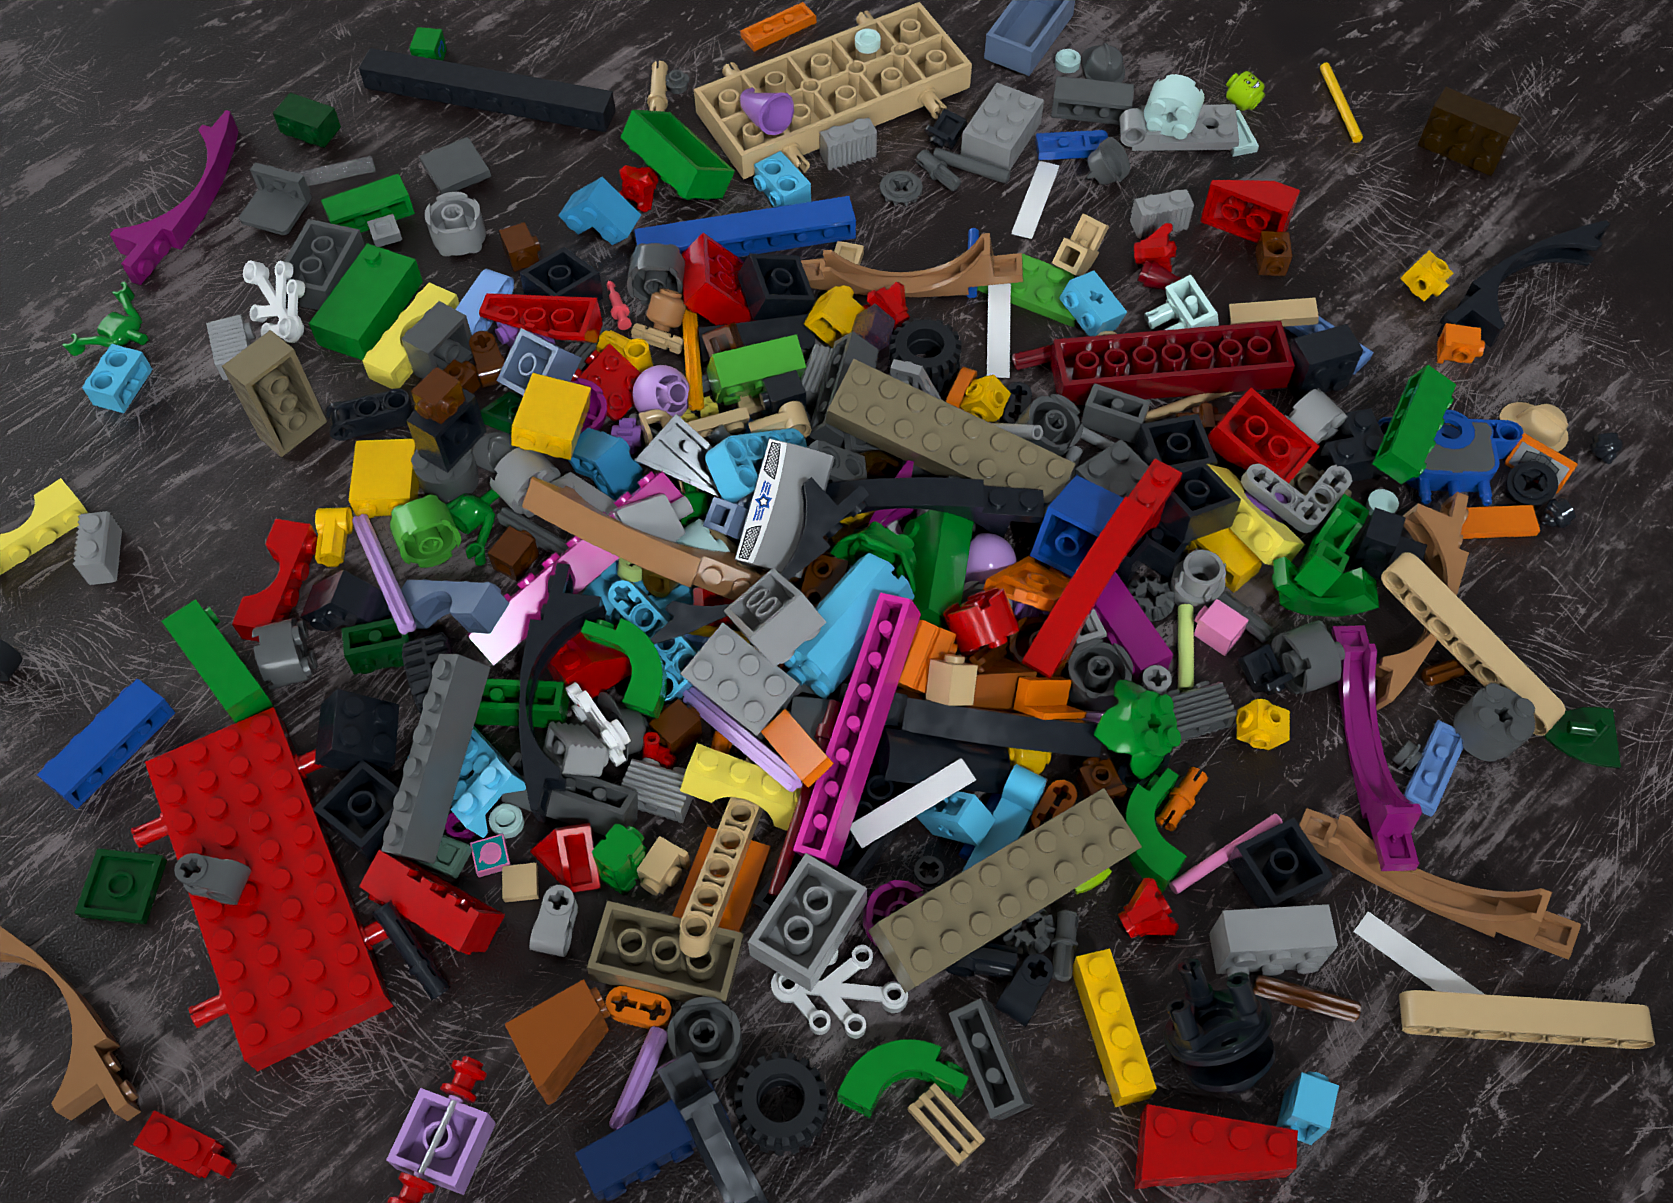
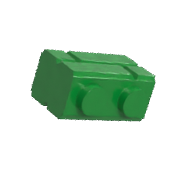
[592,824,648,895]

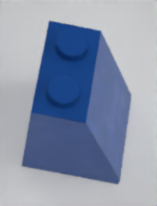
[1030,475,1124,577]

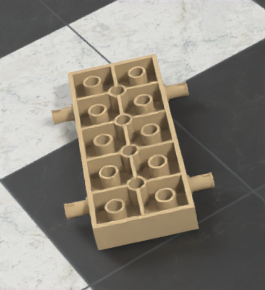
[694,2,972,179]

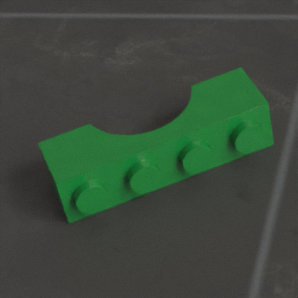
[1294,494,1370,598]

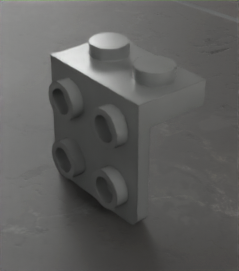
[239,162,312,235]

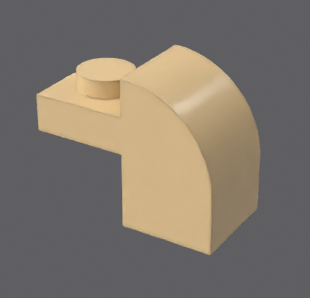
[1052,214,1109,276]

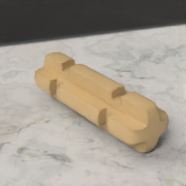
[631,323,684,354]

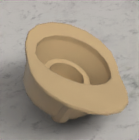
[1499,402,1568,452]

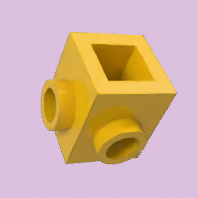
[1400,250,1454,301]
[960,374,1011,422]
[1236,699,1290,751]

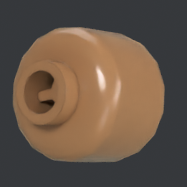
[646,288,686,332]

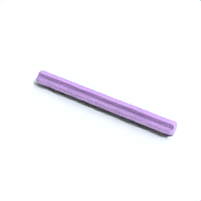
[352,514,416,634]
[682,687,803,792]

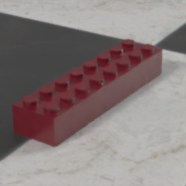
[1050,321,1295,405]

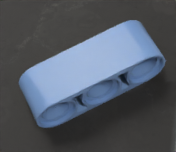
[455,269,514,335]

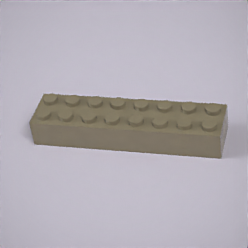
[825,359,1076,525]
[868,788,1142,993]

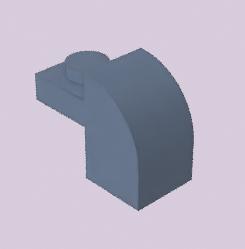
[703,491,754,540]

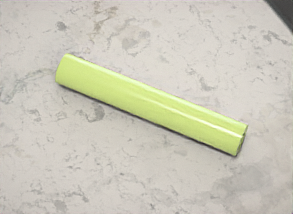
[1178,604,1194,693]

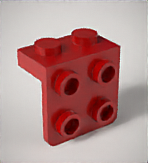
[571,343,641,422]

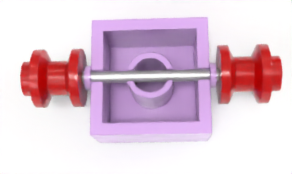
[386,1056,496,1203]

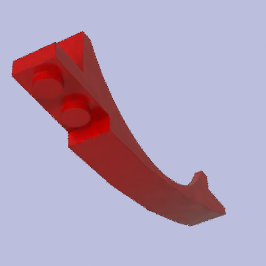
[1022,459,1183,679]

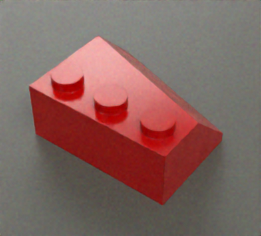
[682,233,757,326]

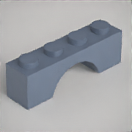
[388,579,510,634]

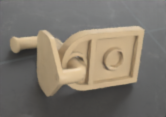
[638,406,750,493]

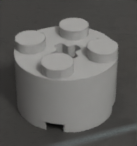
[425,192,486,256]
[1285,389,1348,444]
[490,447,561,517]

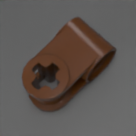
[469,331,505,388]

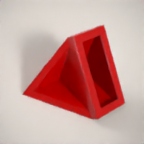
[530,823,601,892]

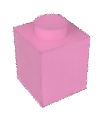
[1194,599,1249,656]

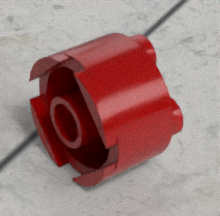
[943,588,1019,656]

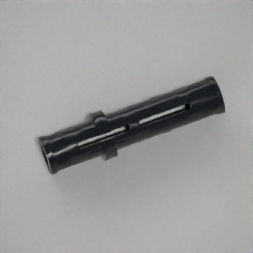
[371,900,450,1001]

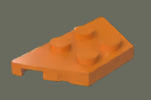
[983,555,1071,612]

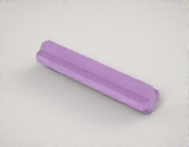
[609,1026,668,1131]

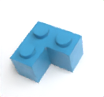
[558,177,641,245]
[569,428,644,501]

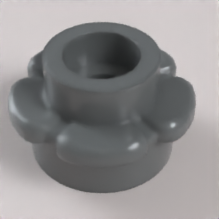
[666,70,690,94]
[1392,740,1423,770]

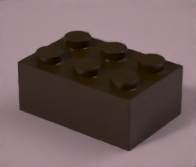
[1418,87,1522,176]

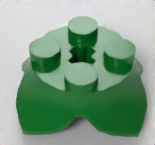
[831,521,917,593]
[1094,680,1181,780]

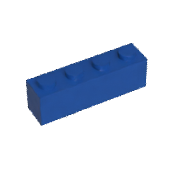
[37,678,175,809]

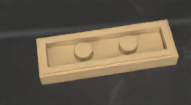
[1229,298,1319,327]

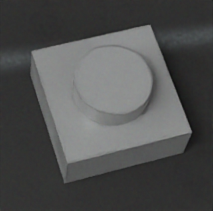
[367,214,402,247]

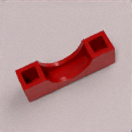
[232,519,318,642]

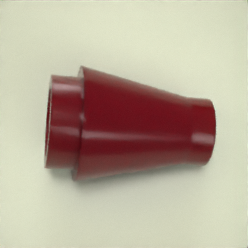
[1137,260,1181,290]

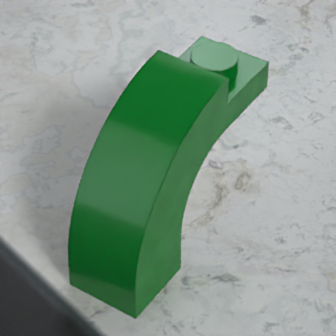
[1272,556,1379,617]
[581,618,667,719]
[1123,768,1187,893]
[837,1040,969,1118]

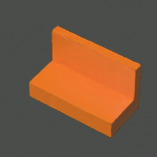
[1013,677,1087,720]

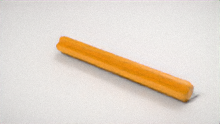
[682,308,704,411]

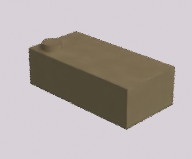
[222,330,327,457]
[587,901,744,1006]

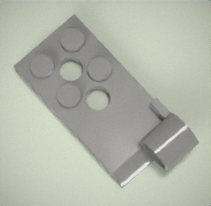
[1119,104,1239,151]

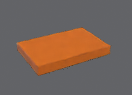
[673,827,771,932]

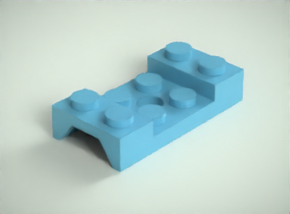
[407,726,526,838]

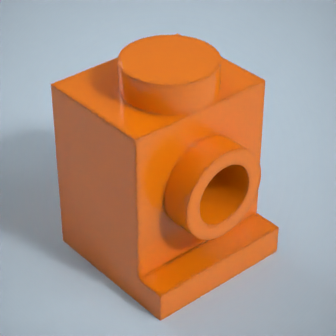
[1437,323,1485,364]

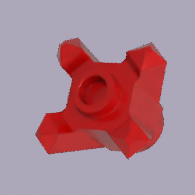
[619,165,658,213]
[1134,223,1177,272]
[863,282,910,331]
[1118,878,1179,939]

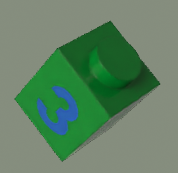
[410,27,447,61]

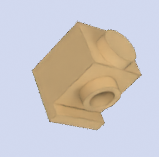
[637,836,691,895]

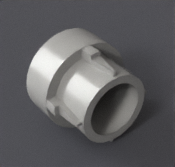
[1169,548,1226,613]

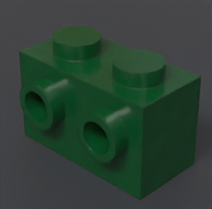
[273,92,341,148]
[341,618,415,674]

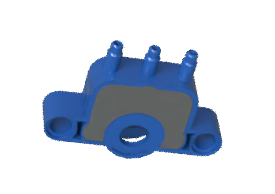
[1378,409,1523,506]

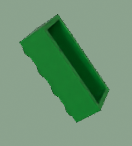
[620,109,735,200]

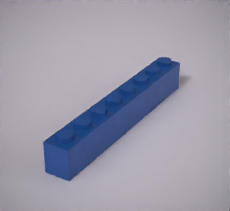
[634,196,856,257]

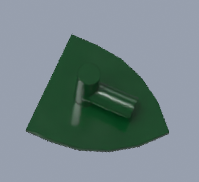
[1543,707,1621,769]

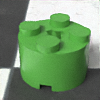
[390,495,461,568]

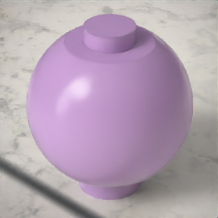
[632,365,689,424]
[964,533,1017,584]

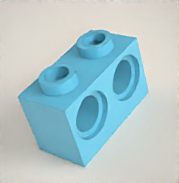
[753,151,811,207]
[82,344,153,413]
[1276,1072,1339,1145]

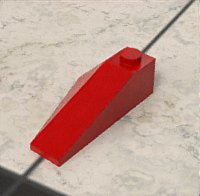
[479,293,603,343]

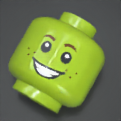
[1226,71,1265,111]

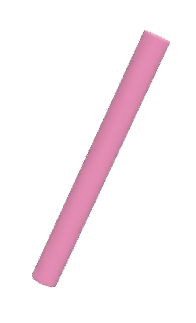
[1169,813,1283,894]

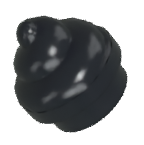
[1590,433,1623,464]
[1540,498,1576,528]

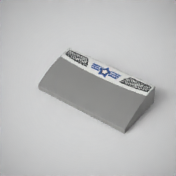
[735,439,835,579]

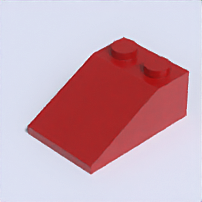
[1200,180,1300,243]
[1207,387,1320,483]
[547,625,632,707]

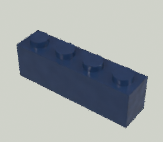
[575,1079,731,1201]

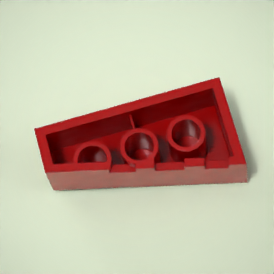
[359,849,505,955]
[1134,1104,1298,1189]

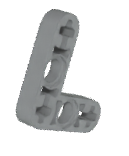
[1241,464,1352,533]

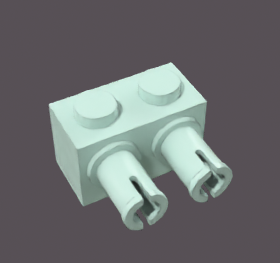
[1144,275,1219,330]

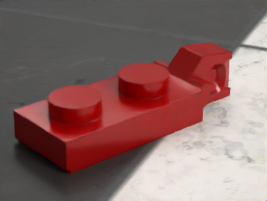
[133,1110,237,1179]

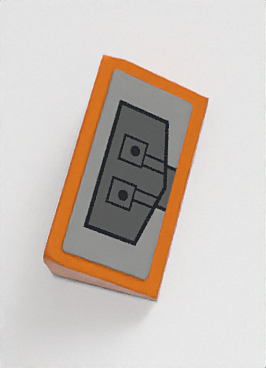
[1504,433,1578,494]

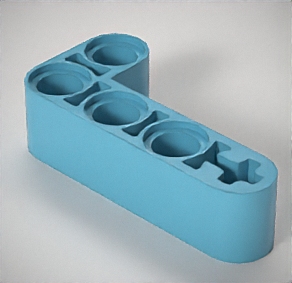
[705,428,807,503]
[608,580,699,702]
[962,764,1047,872]

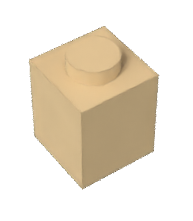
[926,654,978,706]

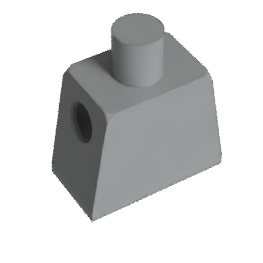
[612,494,694,542]

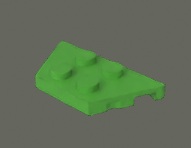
[977,254,1076,327]

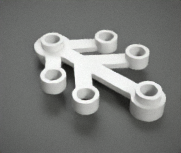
[243,261,305,343]
[565,682,631,767]
[771,945,908,1039]

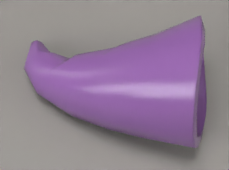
[739,87,794,135]

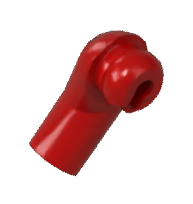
[643,732,677,769]

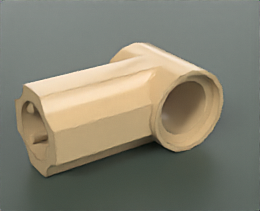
[748,401,811,438]

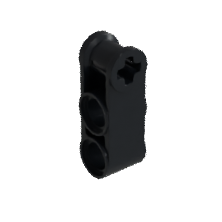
[326,388,414,441]

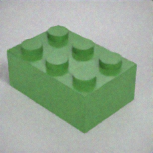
[706,334,807,405]

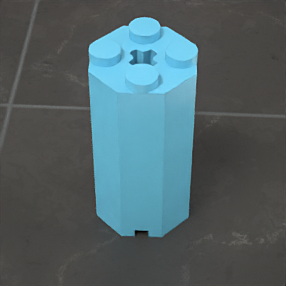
[784,553,915,699]

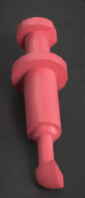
[607,281,632,330]

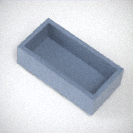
[984,0,1075,76]

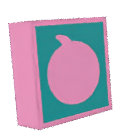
[470,834,511,877]

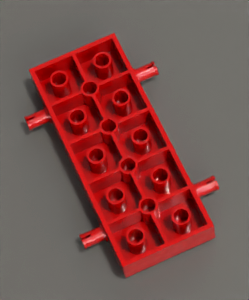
[131,707,394,1071]

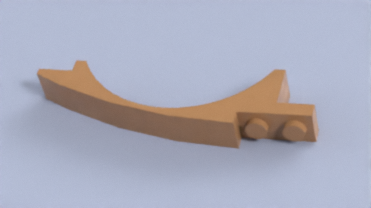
[801,233,1023,297]
[522,477,763,601]
[1375,492,1469,711]
[1299,808,1581,960]
[0,926,141,1121]

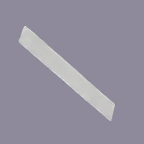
[1011,161,1059,239]
[987,283,1011,378]
[850,758,976,848]
[1354,912,1484,994]

